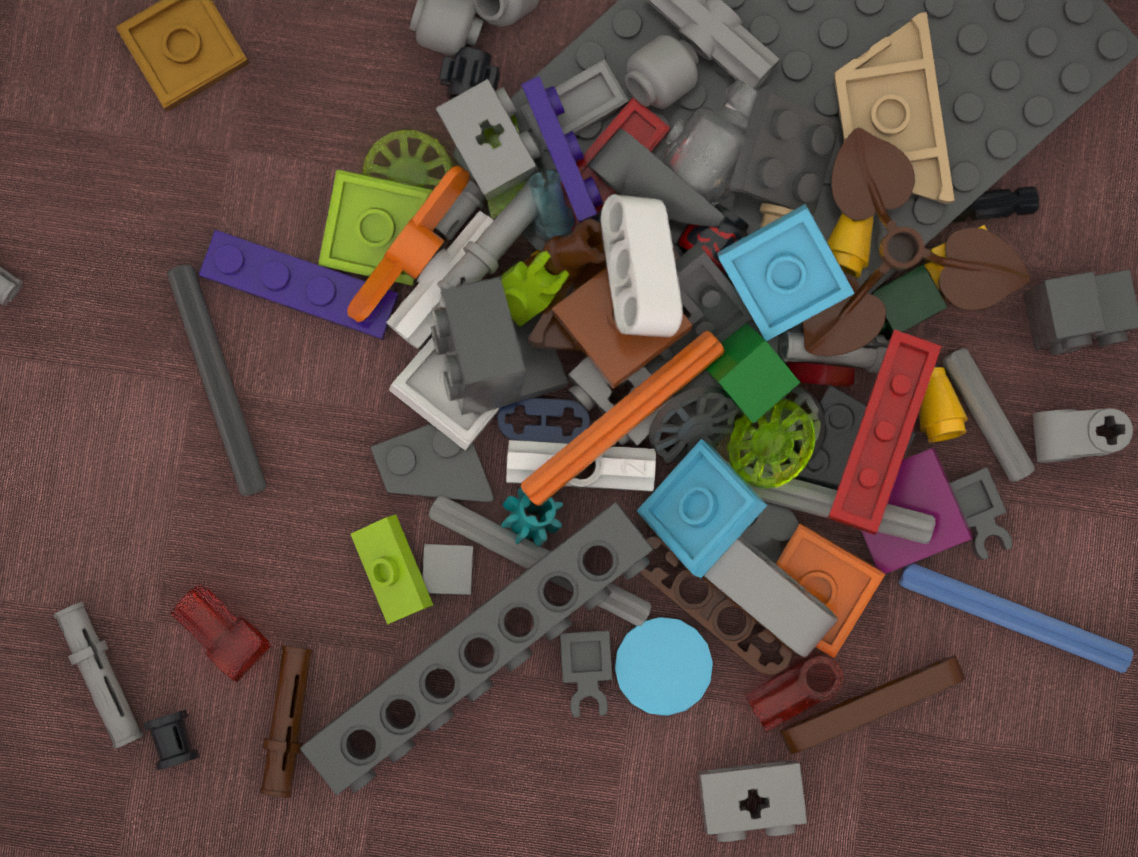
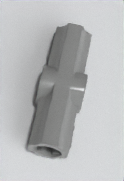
[646,0,780,93]

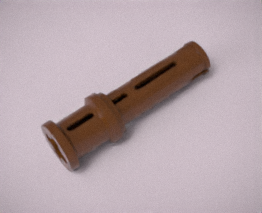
[484,219,606,280]

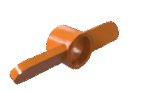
[347,165,470,322]

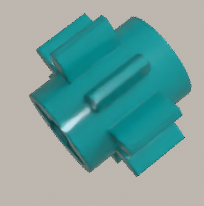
[501,487,563,546]

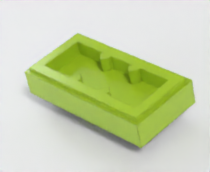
[351,514,433,625]

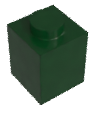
[871,264,947,340]

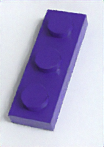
[521,76,603,223]

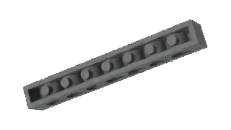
[300,500,653,796]

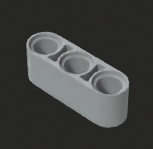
[704,535,838,657]

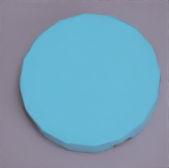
[615,617,713,716]

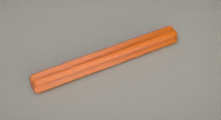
[521,331,725,506]

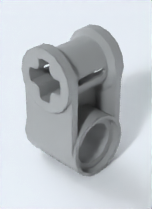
[1032,408,1133,463]

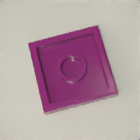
[861,447,973,574]

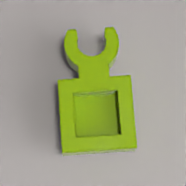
[500,252,570,327]

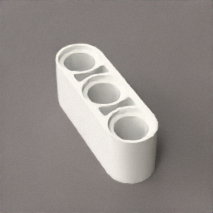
[601,195,682,337]

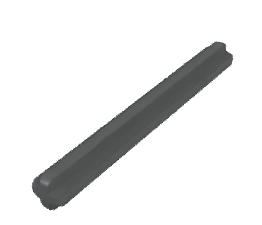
[167,264,267,496]

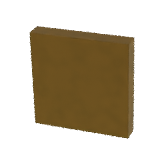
[116,0,250,112]

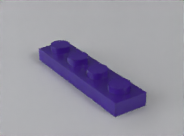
[199,230,399,340]

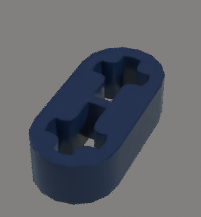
[497,398,590,444]

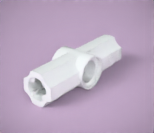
[386,211,494,351]
[506,440,656,492]

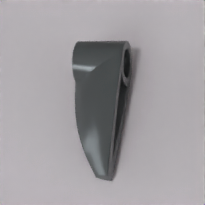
[588,128,726,227]

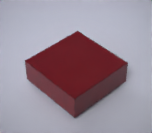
[787,362,855,387]

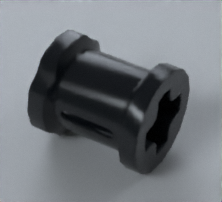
[143,710,200,770]

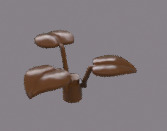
[802,128,1030,356]

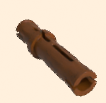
[259,645,313,798]

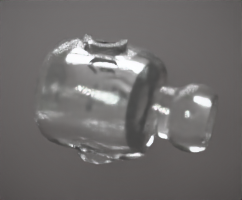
[662,81,758,204]

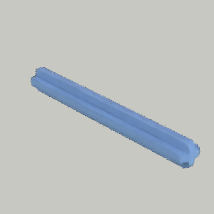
[899,563,1133,673]

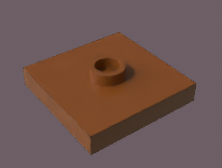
[552,267,693,389]

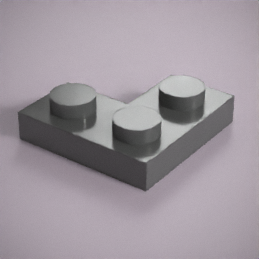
[660,243,752,362]

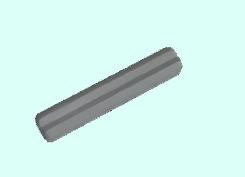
[943,348,1035,482]

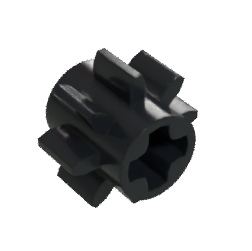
[439,47,500,99]

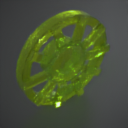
[362,129,453,187]
[727,398,815,489]

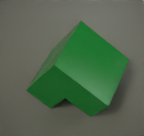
[705,323,800,423]

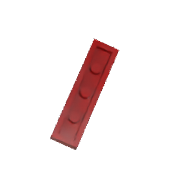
[827,329,941,535]

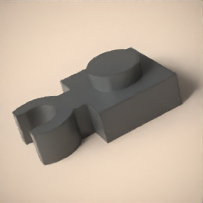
[950,467,1013,560]
[560,630,612,717]

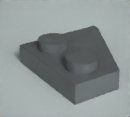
[370,424,495,503]

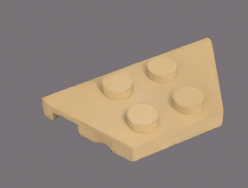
[833,12,955,204]

